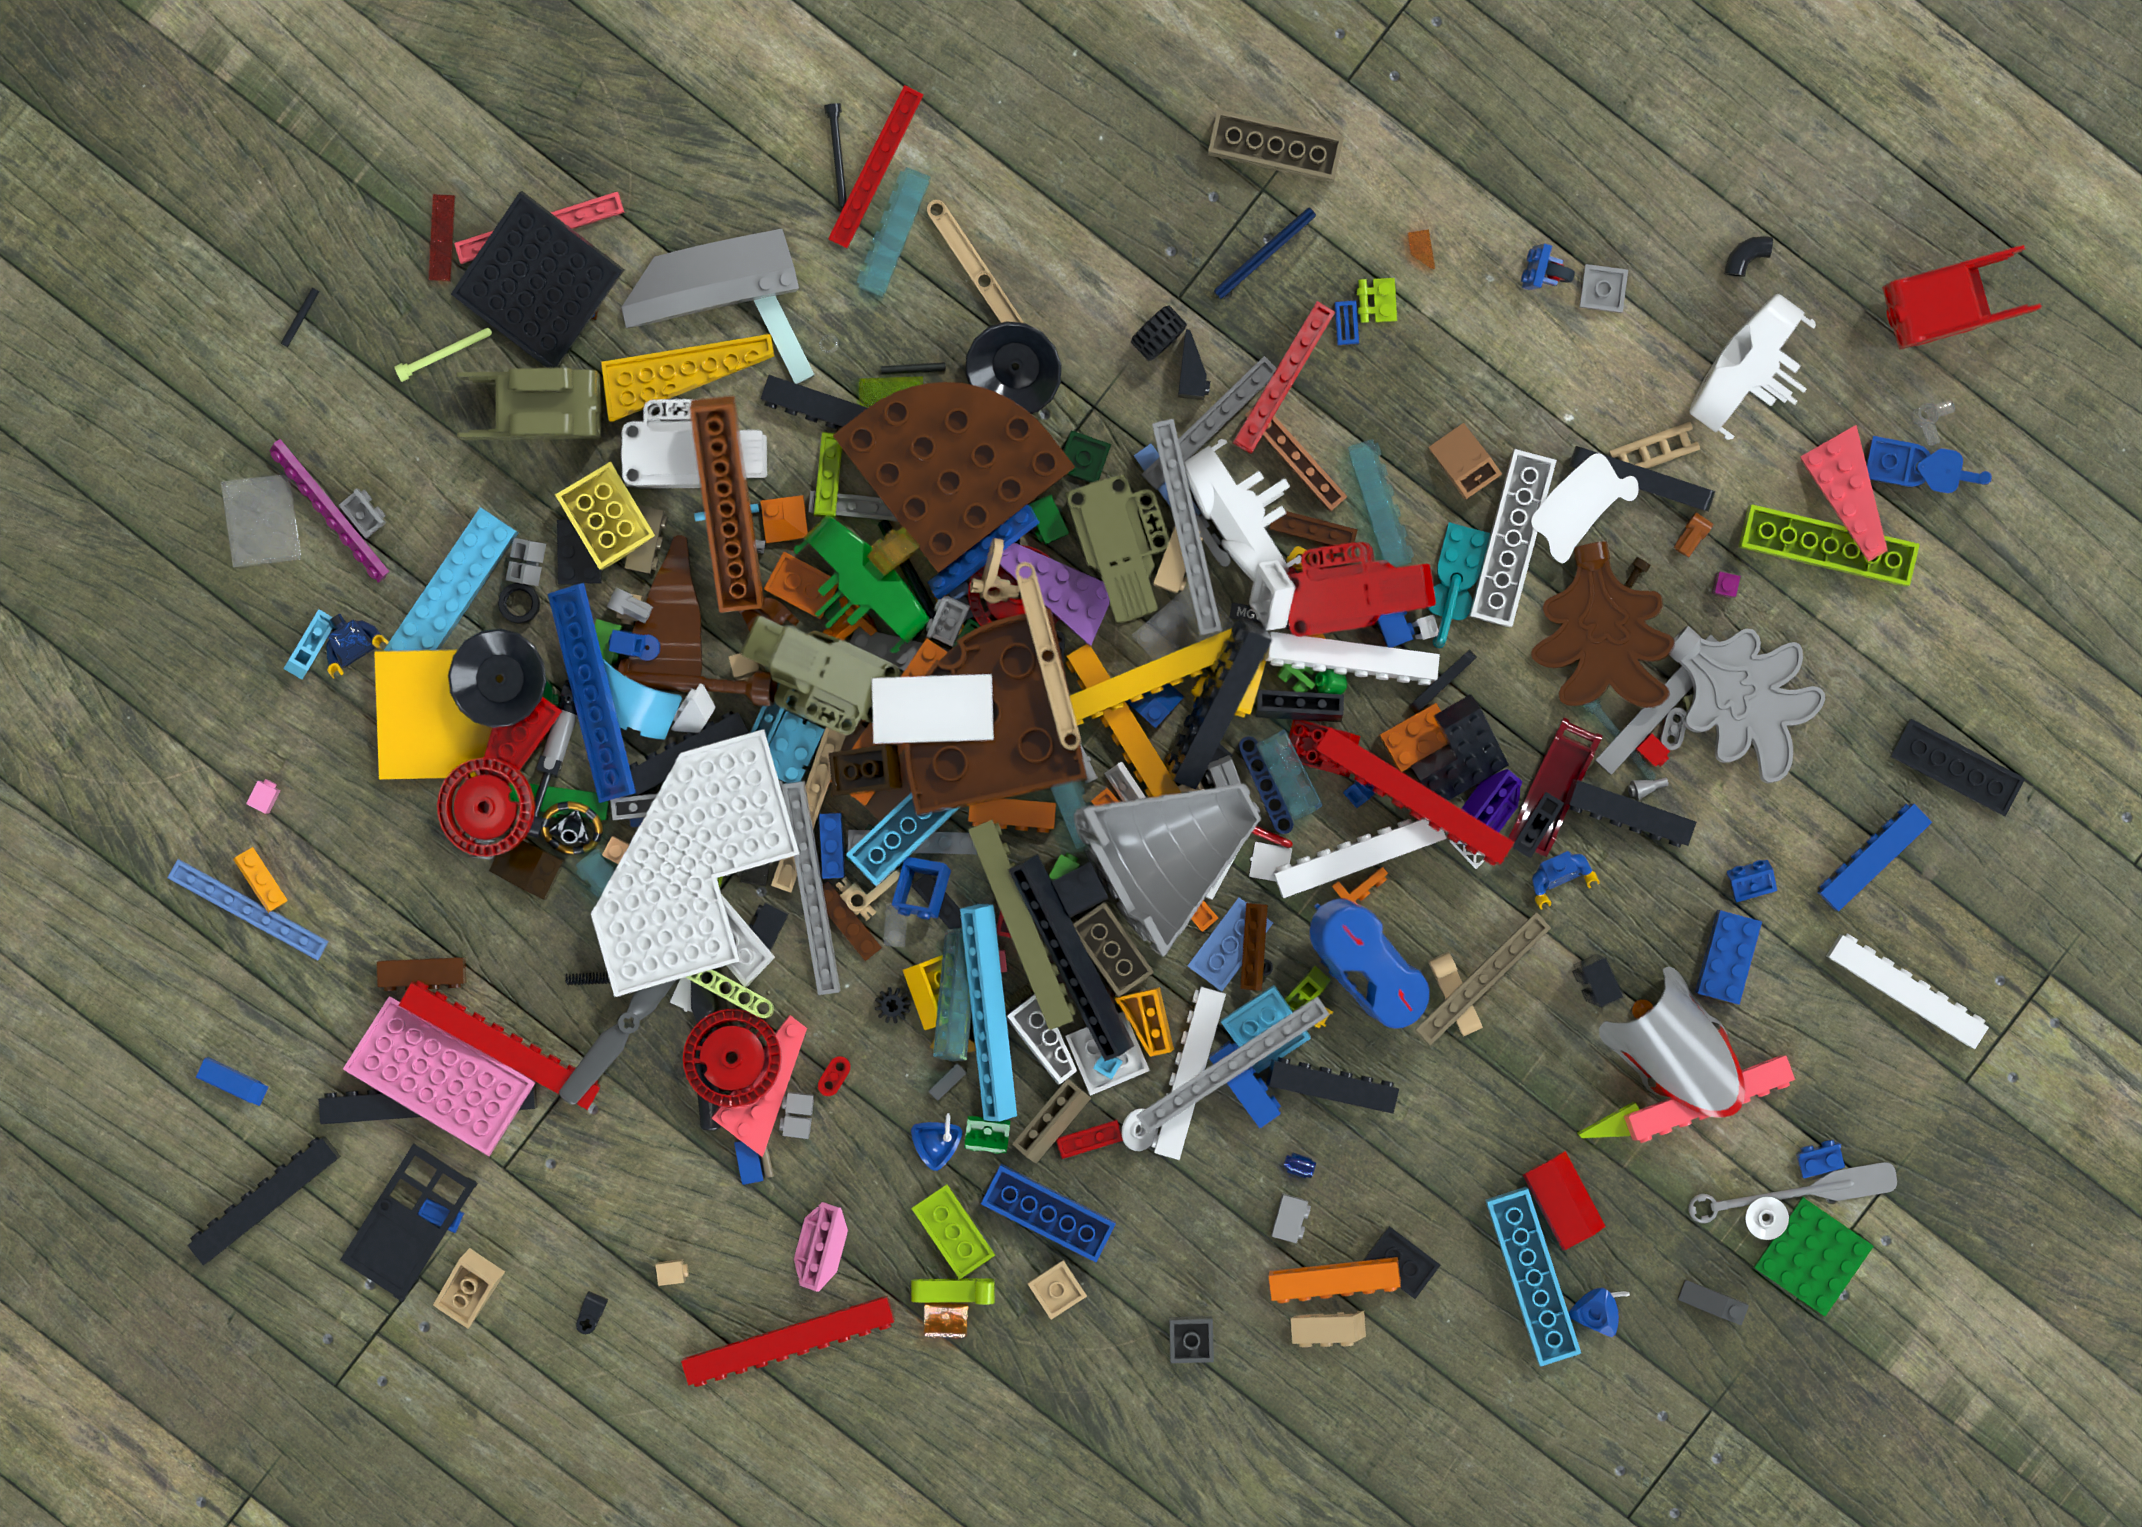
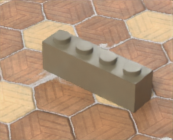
[1012,1079,1091,1164]

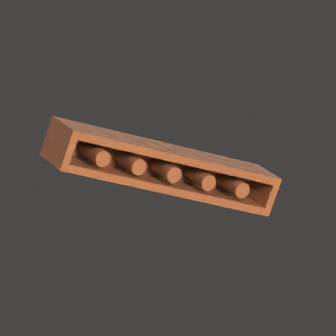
[1244,408,1347,512]

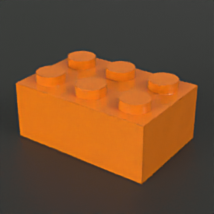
[1379,703,1447,772]

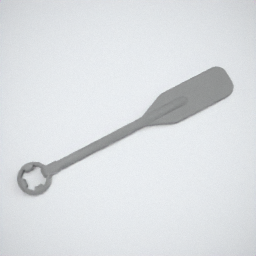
[1688,1162,1897,1223]

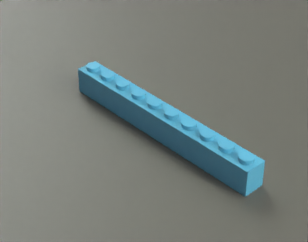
[960,904,1017,1122]

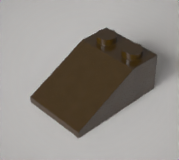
[828,744,902,796]
[489,832,565,900]

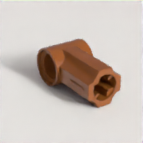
[1673,512,1714,558]

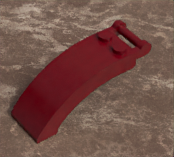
[1508,717,1603,857]

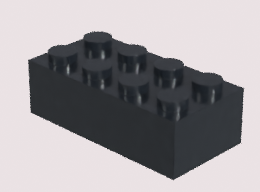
[1572,954,1624,1008]

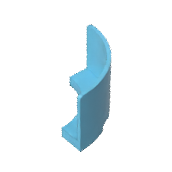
[603,659,682,740]

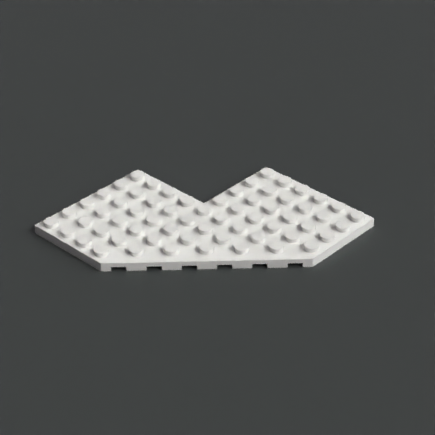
[591,729,800,997]

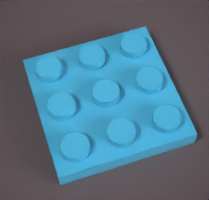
[1221,985,1311,1073]

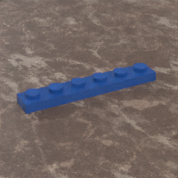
[928,504,1040,599]

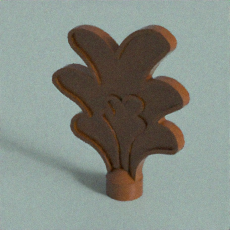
[1531,541,1675,708]

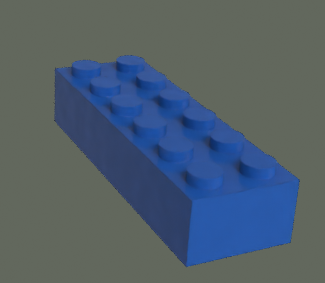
[981,1164,1116,1262]

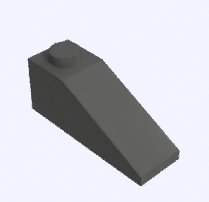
[1678,1280,1749,1325]

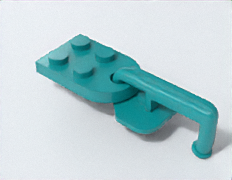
[1428,522,1490,648]

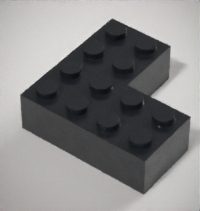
[1411,694,1509,801]

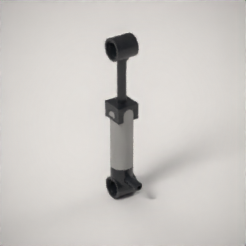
[527,680,578,838]

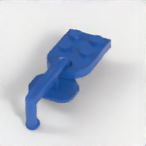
[1867,436,1992,493]

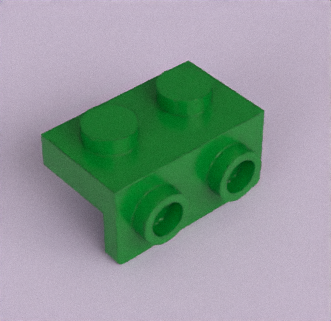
[964,1116,1011,1154]

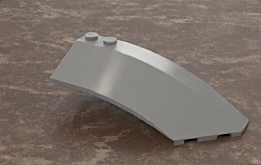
[621,229,799,328]

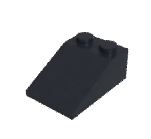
[1178,329,1210,400]

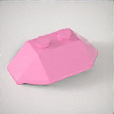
[794,1202,848,1292]

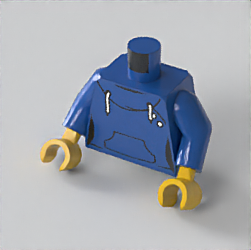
[1532,851,1600,910]

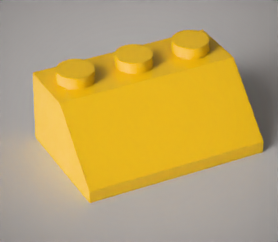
[903,953,970,1030]

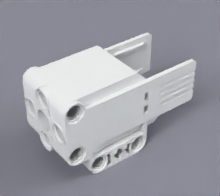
[621,399,767,489]

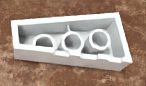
[1006,994,1077,1085]

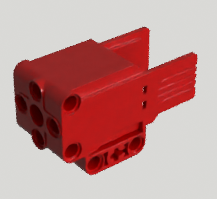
[1882,245,2042,350]
[1288,542,1436,637]

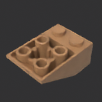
[1428,423,1502,500]

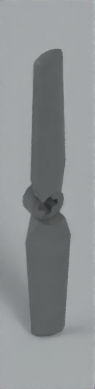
[559,979,677,1105]

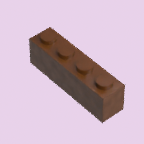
[377,957,467,991]

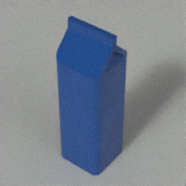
[196,1057,269,1106]

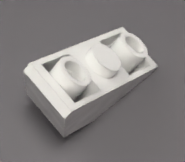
[671,683,715,733]

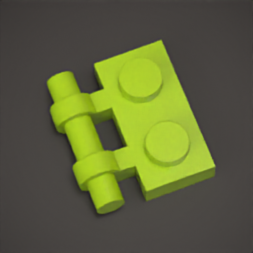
[1357,278,1397,323]

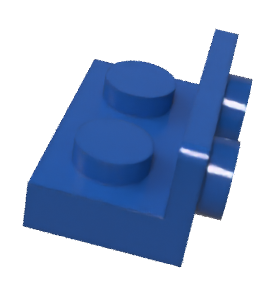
[1727,860,1777,902]
[1796,1140,1845,1178]

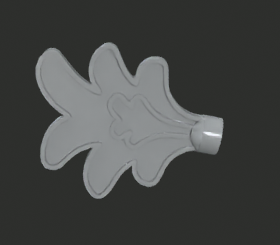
[1669,625,1825,784]

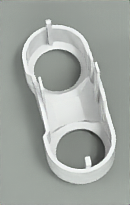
[1183,439,1301,582]

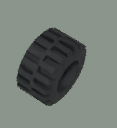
[1131,305,1187,361]

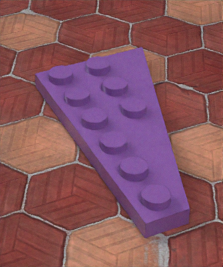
[999,543,1110,647]

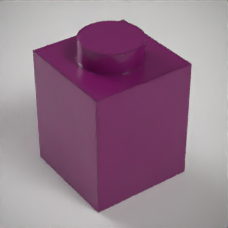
[1712,571,1741,598]

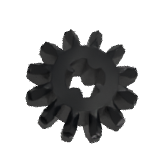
[875,987,911,1024]

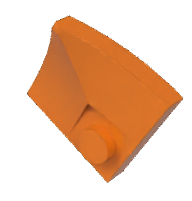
[761,495,808,544]

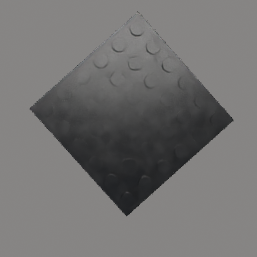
[451,191,625,368]

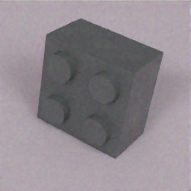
[1169,1316,1214,1363]

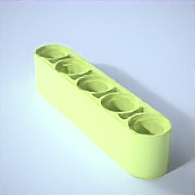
[686,969,774,1019]

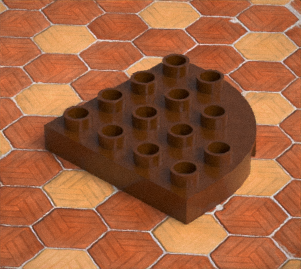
[832,382,1075,573]
[905,608,1088,816]

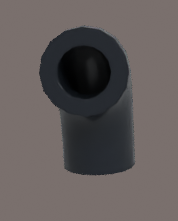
[1724,236,1773,277]

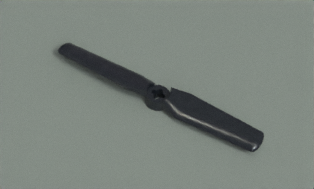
[691,969,721,1131]

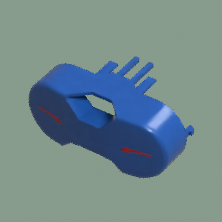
[1310,899,1429,1028]

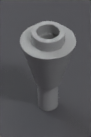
[1628,778,1668,801]

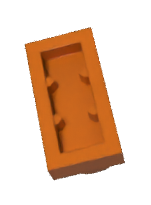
[822,596,877,640]
[1331,866,1388,903]

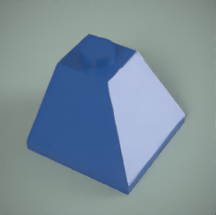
[1126,683,1184,728]

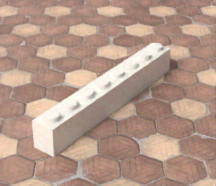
[1265,632,1440,686]
[1826,934,1989,1049]
[1151,986,1226,1160]

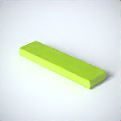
[814,432,842,518]

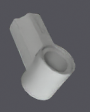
[606,587,653,623]

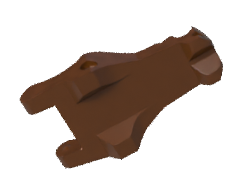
[738,597,800,632]

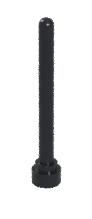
[824,103,847,207]

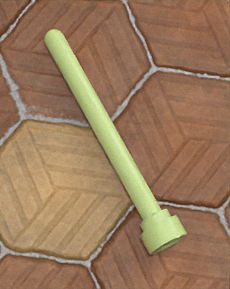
[394,328,492,382]

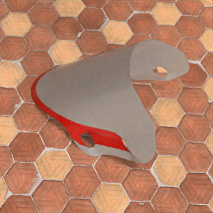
[1599,967,1745,1118]

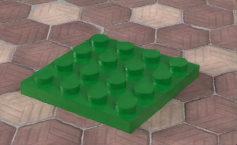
[1753,1197,1874,1316]

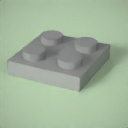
[1579,264,1628,313]

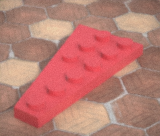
[711,1015,807,1157]

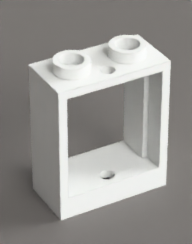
[1249,560,1295,630]

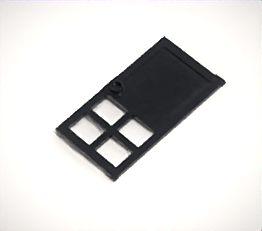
[340,1143,478,1302]

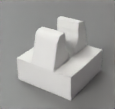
[1412,615,1438,640]

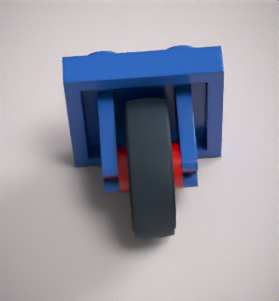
[1521,243,1575,290]

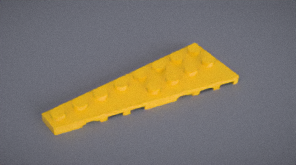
[601,334,774,422]

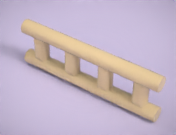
[1609,421,1700,469]

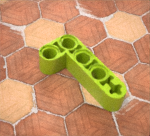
[911,1278,995,1304]

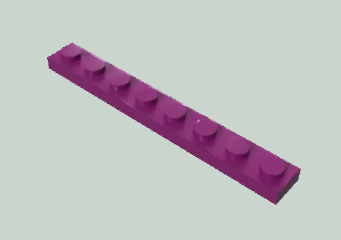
[270,439,389,583]

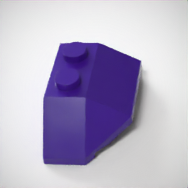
[1461,769,1522,846]

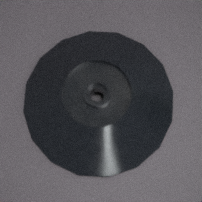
[965,321,1062,414]
[448,628,546,728]

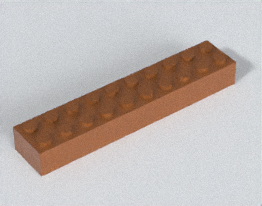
[689,395,764,613]

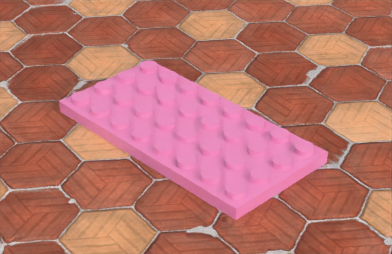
[343,996,535,1156]

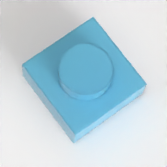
[1093,1055,1123,1080]

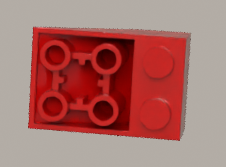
[1283,720,1361,778]

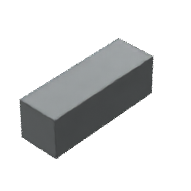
[928,1063,967,1101]

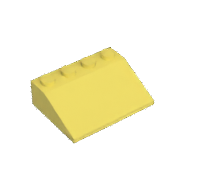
[555,462,655,570]

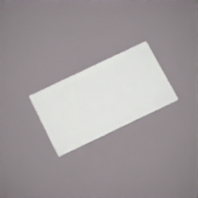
[872,674,993,743]

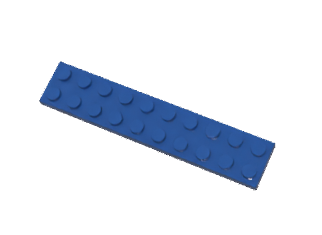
[548,583,636,803]

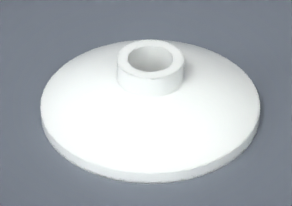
[1122,1108,1158,1151]
[1745,1197,1789,1240]

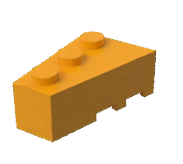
[1115,987,1174,1057]

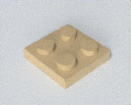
[1028,1259,1087,1320]

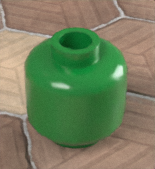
[1315,669,1348,694]

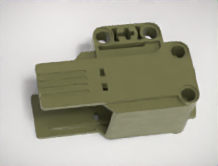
[456,368,603,440]
[1065,474,1169,624]
[741,616,899,735]

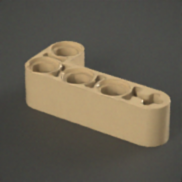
[1428,952,1483,1037]

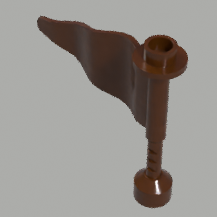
[612,535,778,706]

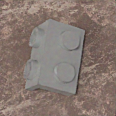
[339,488,387,539]
[926,596,971,646]

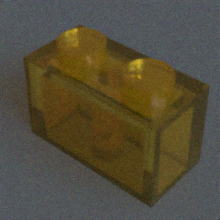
[867,527,920,576]

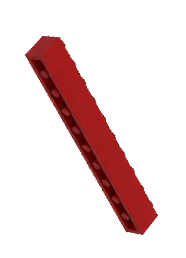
[1316,727,1514,867]
[398,980,601,1110]
[681,1295,895,1387]

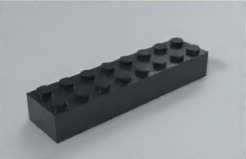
[1165,616,1272,790]

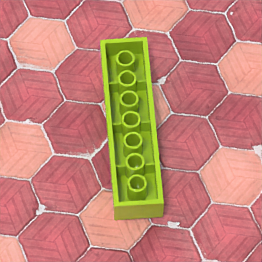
[1738,504,1920,587]

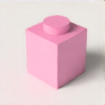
[246,779,281,814]

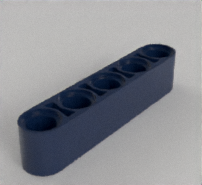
[1238,736,1294,834]

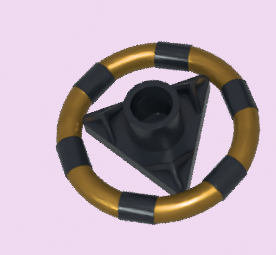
[541,801,603,855]

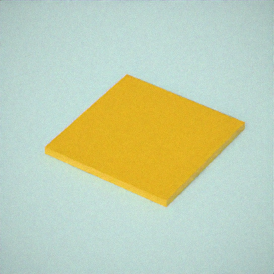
[375,649,503,779]

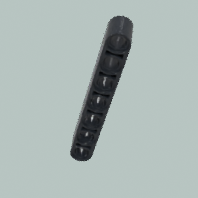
[1569,446,1716,512]

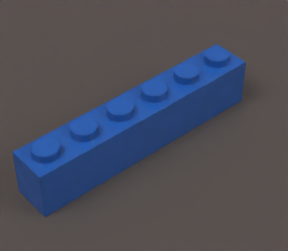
[1818,803,1932,911]

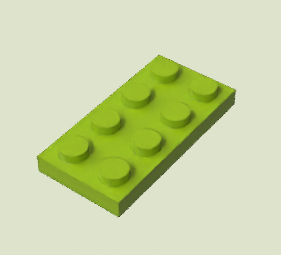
[911,1184,995,1279]

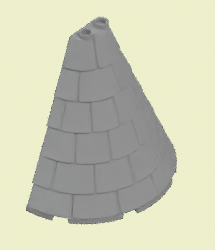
[1074,783,1261,956]

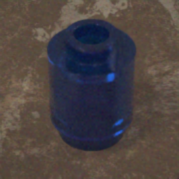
[1283,1152,1316,1179]

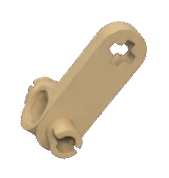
[970,538,1020,603]
[836,867,902,921]

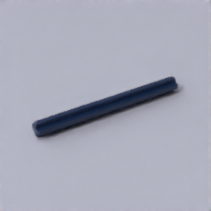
[1214,207,1316,299]

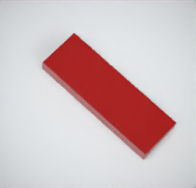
[1056,1120,1123,1159]

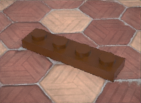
[1269,508,1358,546]
[823,881,882,961]
[1240,903,1268,991]

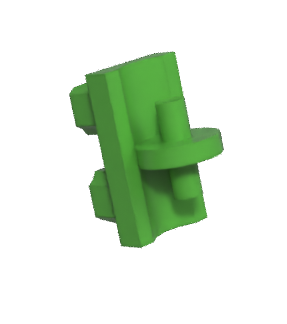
[1277,663,1316,692]

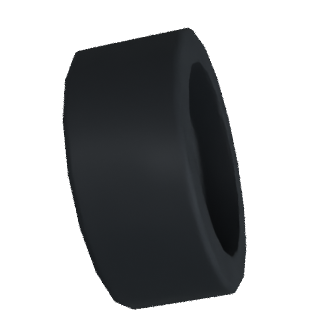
[498,583,540,624]

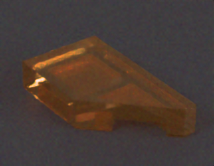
[1407,229,1435,270]

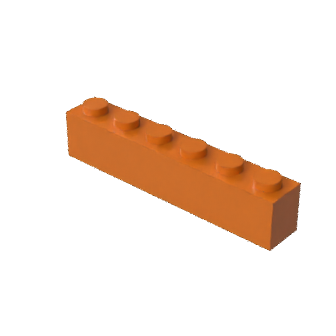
[1269,1257,1401,1303]

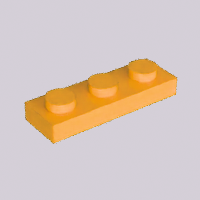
[233,847,288,913]

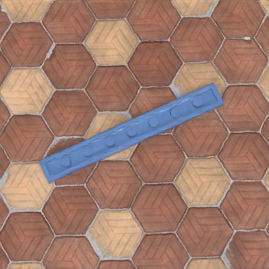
[167,859,329,960]

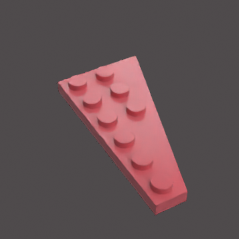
[1800,425,1887,562]

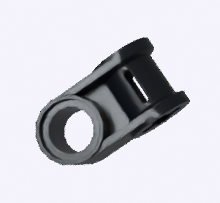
[576,1291,608,1335]

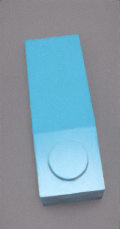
[283,609,333,679]

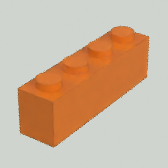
[968,798,1056,833]

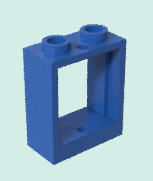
[892,857,951,920]

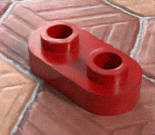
[818,1056,851,1096]

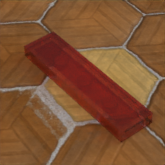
[429,194,456,282]

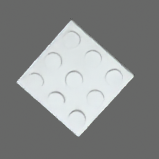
[1066,1012,1150,1096]

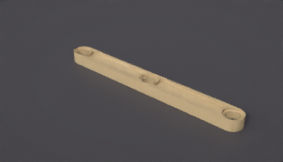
[927,200,1024,323]
[1016,562,1081,750]

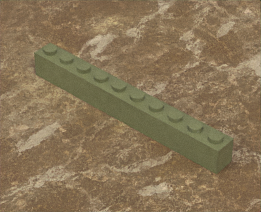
[968,820,1076,1031]

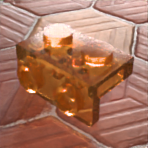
[924,1303,968,1339]

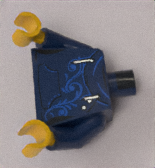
[326,614,389,679]

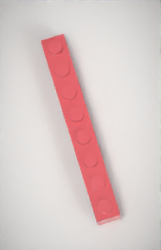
[1624,1055,1795,1143]

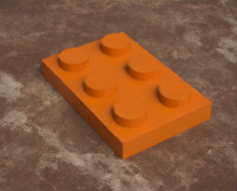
[764,552,839,620]

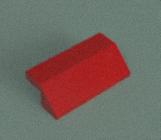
[1523,1151,1606,1251]

